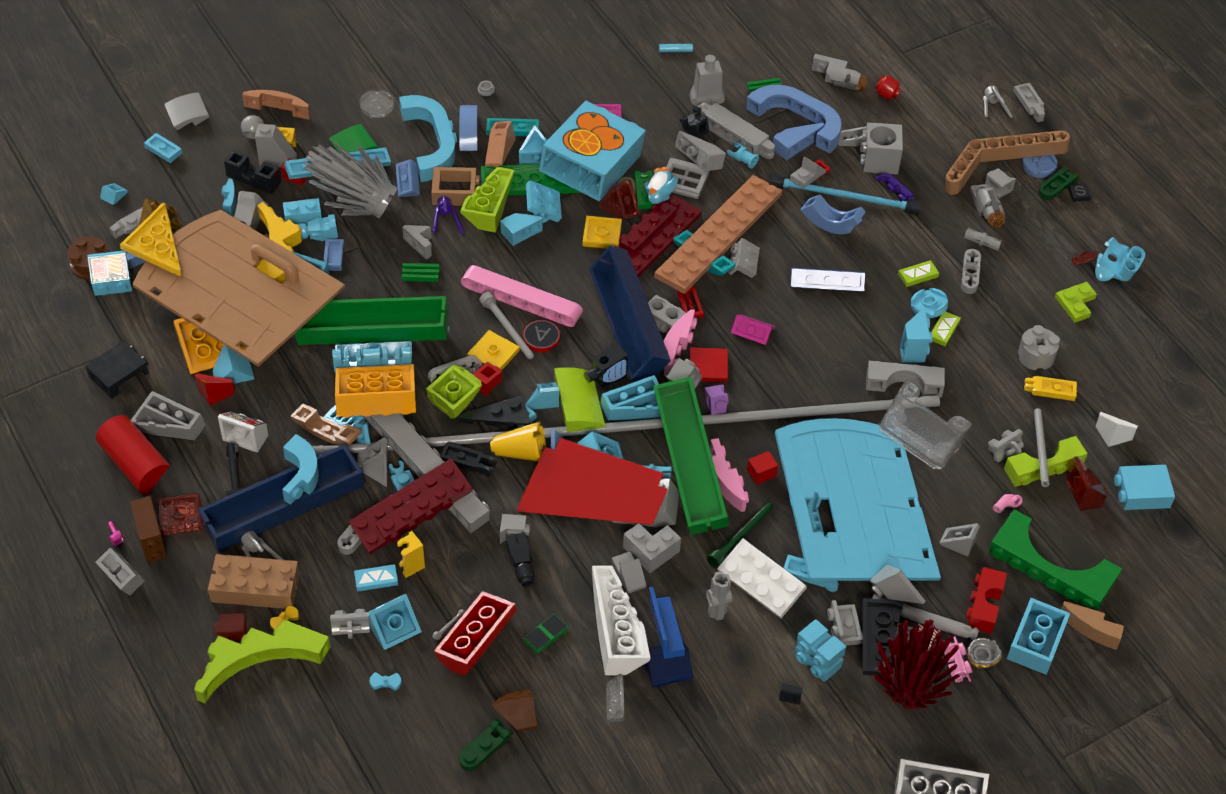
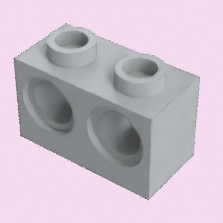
[648,295,686,335]
[667,358,702,389]
[96,548,145,595]

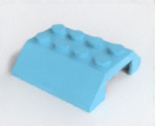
[332,341,413,372]

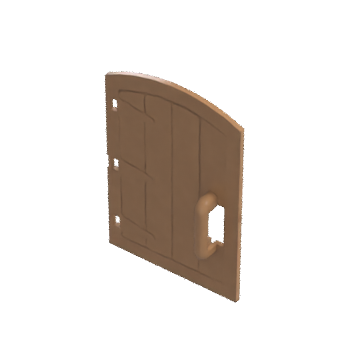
[133,210,345,367]

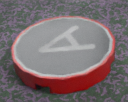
[523,320,560,353]

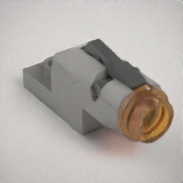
[812,54,868,91]
[970,184,1005,228]

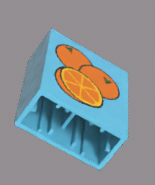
[539,100,646,202]

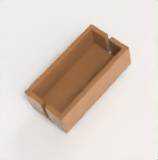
[208,554,300,609]

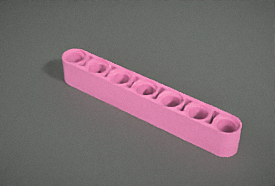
[461,265,583,327]

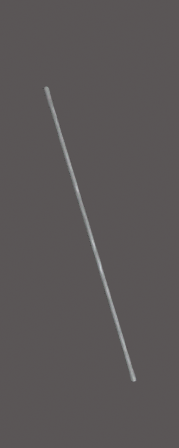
[312,395,940,457]

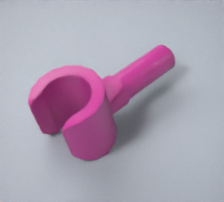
[108,521,124,546]

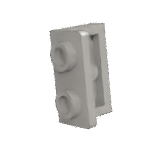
[728,238,760,278]
[827,600,862,646]

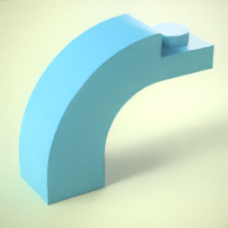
[282,434,319,505]

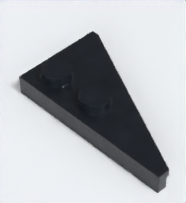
[458,395,531,427]

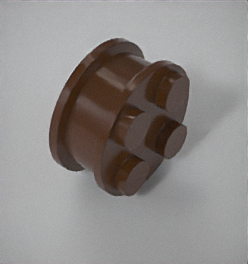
[67,237,109,279]

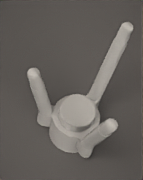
[983,86,1013,118]
[241,531,283,560]

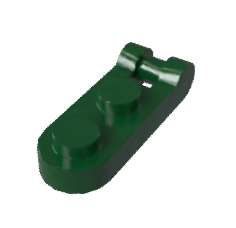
[1038,166,1079,200]
[459,718,513,771]

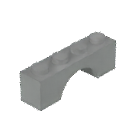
[866,361,945,397]

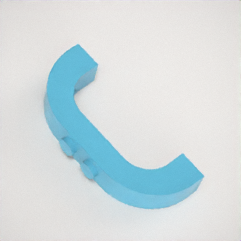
[399,95,457,182]

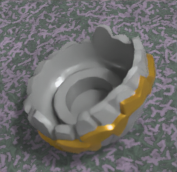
[967,638,1002,668]

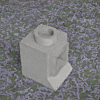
[985,168,1016,199]
[500,514,530,544]

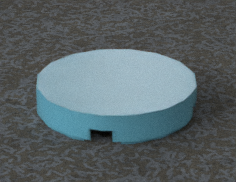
[911,288,948,318]

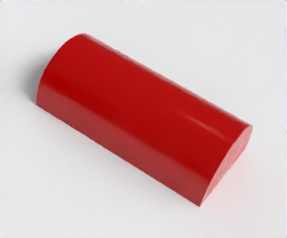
[96,415,170,496]
[434,591,517,675]

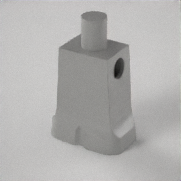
[689,55,725,106]
[234,191,269,230]

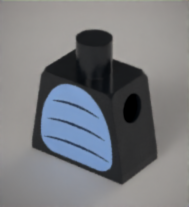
[584,342,628,387]

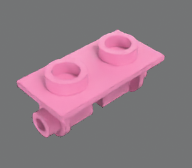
[944,637,972,682]

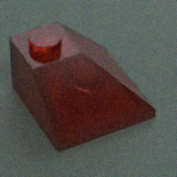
[1066,456,1107,511]

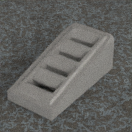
[838,126,866,146]

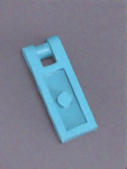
[783,555,839,592]

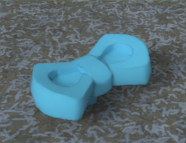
[369,672,402,691]

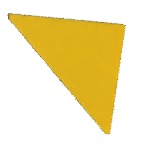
[120,203,182,276]

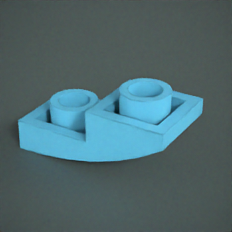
[222,178,237,217]

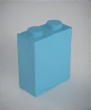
[1114,465,1175,510]

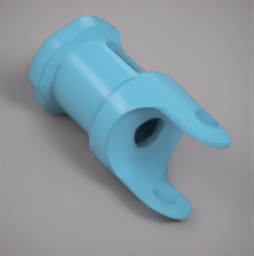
[727,142,759,169]

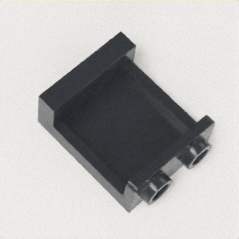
[86,341,149,399]

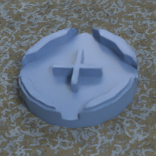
[1022,155,1057,178]

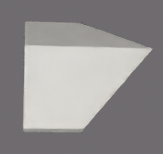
[1096,412,1138,447]

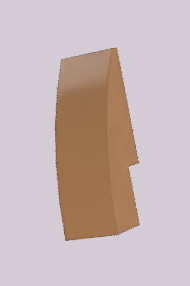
[1061,601,1124,650]

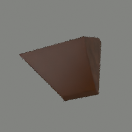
[491,689,537,731]

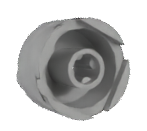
[1018,325,1060,370]

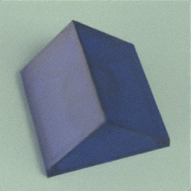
[645,643,693,688]

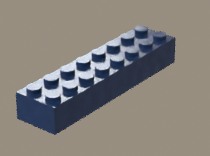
[589,245,671,382]
[198,444,364,552]

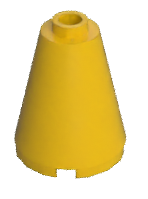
[490,422,546,461]

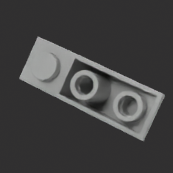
[675,131,726,171]

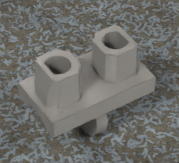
[988,429,1024,462]
[330,609,370,639]

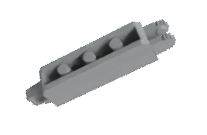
[698,102,775,160]

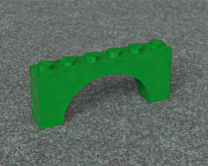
[988,509,1122,611]

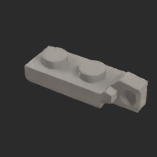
[1013,83,1045,122]
[110,207,143,239]

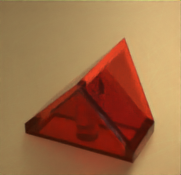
[597,180,640,219]

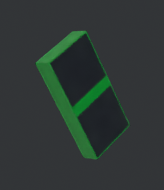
[523,613,568,655]

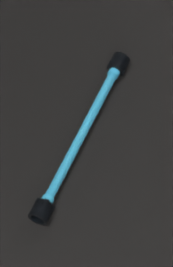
[769,173,921,215]

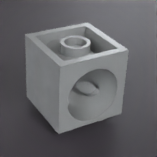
[860,123,903,174]

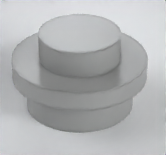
[478,81,495,96]

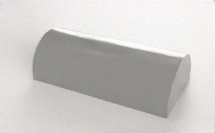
[894,759,989,794]

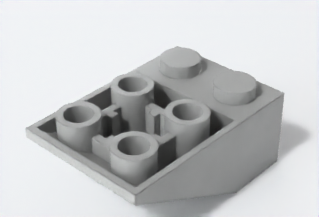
[612,478,679,527]

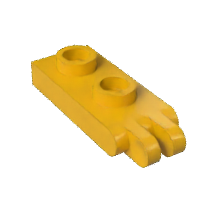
[1024,376,1077,401]

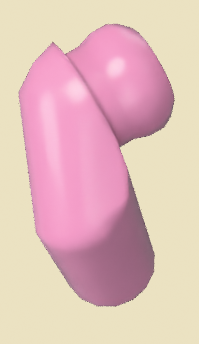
[993,494,1023,513]

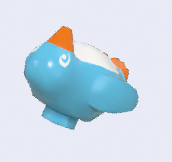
[644,167,678,204]

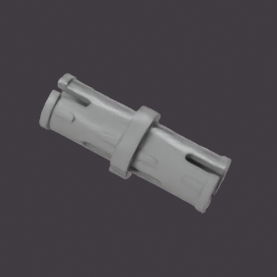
[964,228,1002,251]

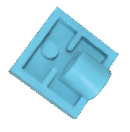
[526,180,562,223]

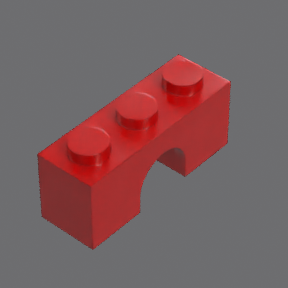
[966,567,1007,634]

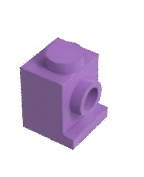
[704,385,729,415]

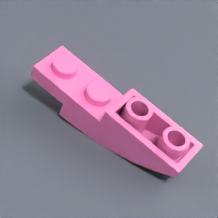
[664,310,697,376]
[710,438,749,512]

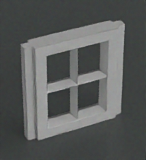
[666,158,710,199]

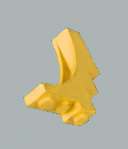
[256,202,302,284]

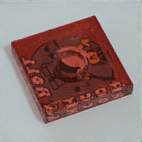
[158,493,202,535]

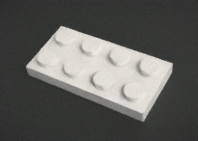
[717,539,807,619]

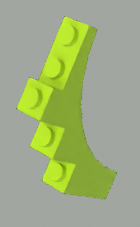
[194,620,331,703]

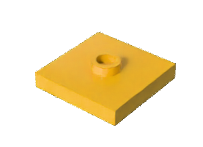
[467,330,520,371]

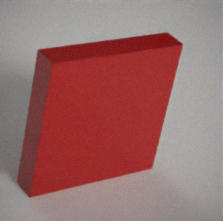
[690,347,728,382]

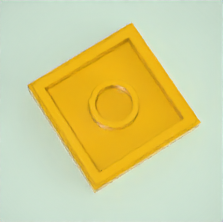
[582,216,622,249]

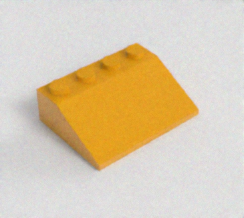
[174,317,247,375]
[335,364,416,418]

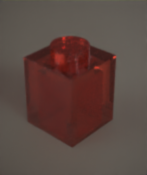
[215,613,247,643]

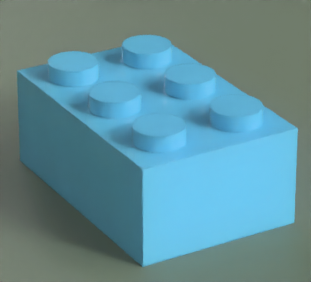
[1007,598,1070,675]

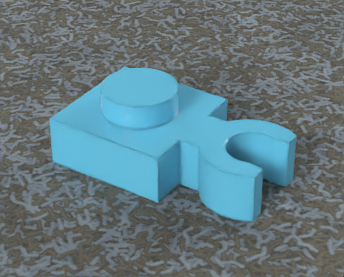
[389,461,415,492]

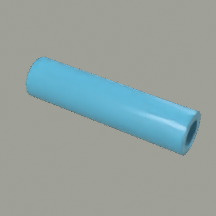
[659,44,693,53]

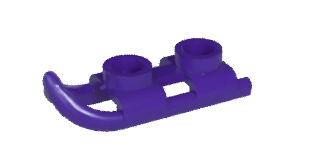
[875,173,915,201]

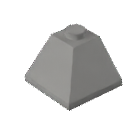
[869,565,926,604]

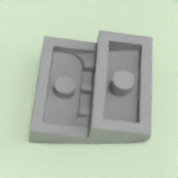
[165,92,210,130]

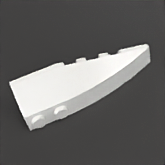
[592,566,650,675]

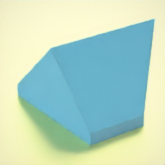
[519,124,547,165]
[213,345,254,384]
[525,382,559,410]

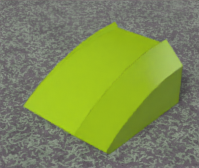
[426,364,482,418]

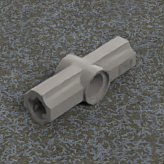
[706,571,732,620]

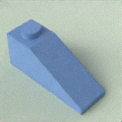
[773,123,825,161]

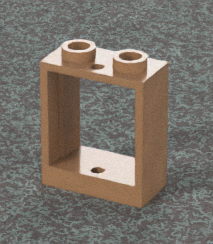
[432,167,480,206]

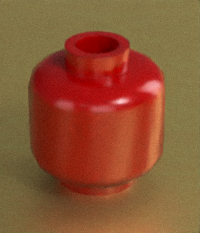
[875,75,901,100]

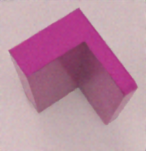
[731,314,775,345]

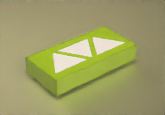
[898,260,939,287]
[932,311,961,347]

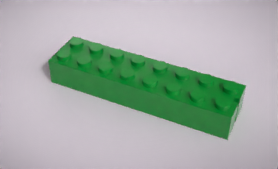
[294,296,449,345]
[653,377,729,536]

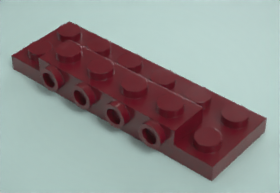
[610,195,702,278]
[348,458,473,555]

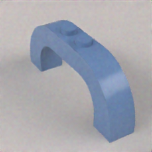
[746,85,841,154]

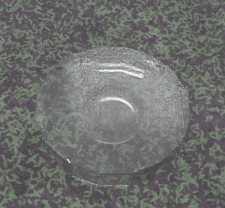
[360,90,394,118]

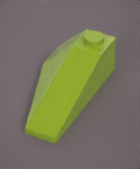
[460,167,514,232]

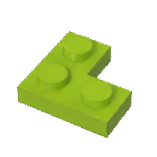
[1055,282,1097,323]

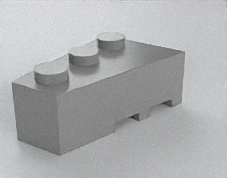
[131,391,205,440]

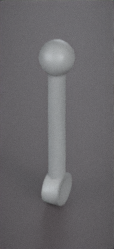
[433,609,465,640]

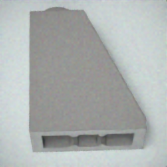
[255,124,297,168]

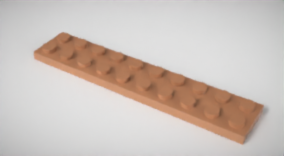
[654,175,782,294]

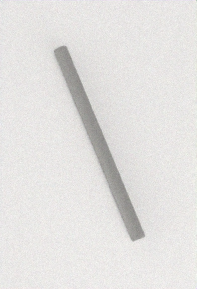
[1034,408,1049,487]

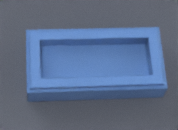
[324,239,344,271]

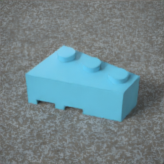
[600,375,661,421]

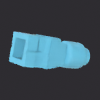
[298,214,338,241]

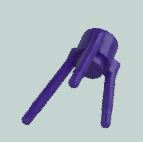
[432,196,464,234]

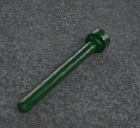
[707,502,773,568]

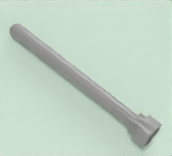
[479,292,534,359]

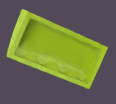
[554,368,605,432]

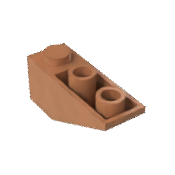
[485,121,516,167]

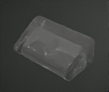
[606,674,624,722]

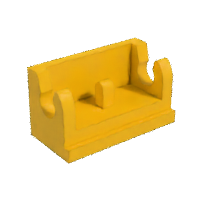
[397,531,425,578]

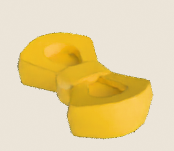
[270,606,299,630]

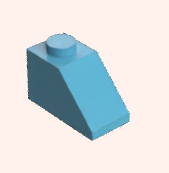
[500,213,542,246]

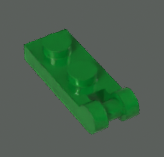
[634,170,654,209]

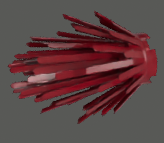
[874,619,961,709]

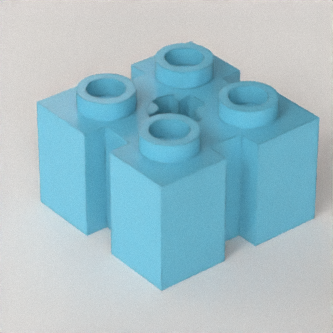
[794,619,846,682]

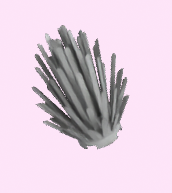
[303,141,398,218]

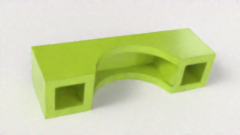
[1004,436,1088,487]

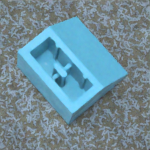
[900,310,932,363]

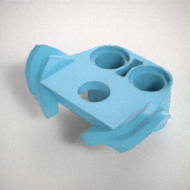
[1095,237,1145,281]

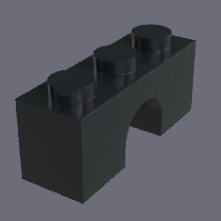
[224,150,281,194]

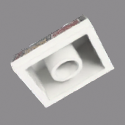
[218,412,268,453]

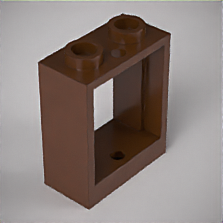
[130,496,166,563]

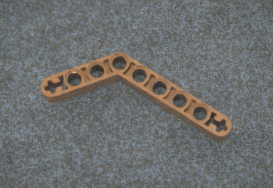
[945,131,1070,195]

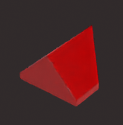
[195,373,235,406]

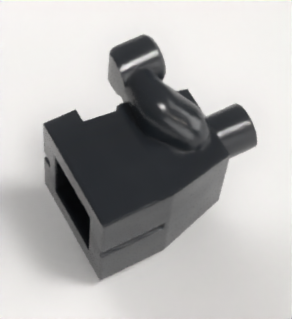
[679,106,709,138]

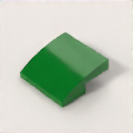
[329,124,378,154]

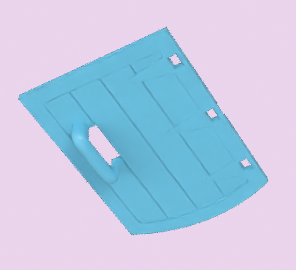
[775,418,941,581]

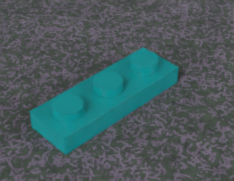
[486,118,539,136]

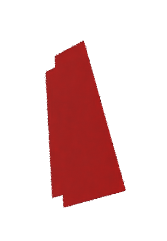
[516,438,668,525]

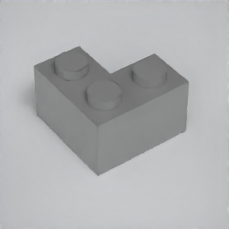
[623,524,681,573]

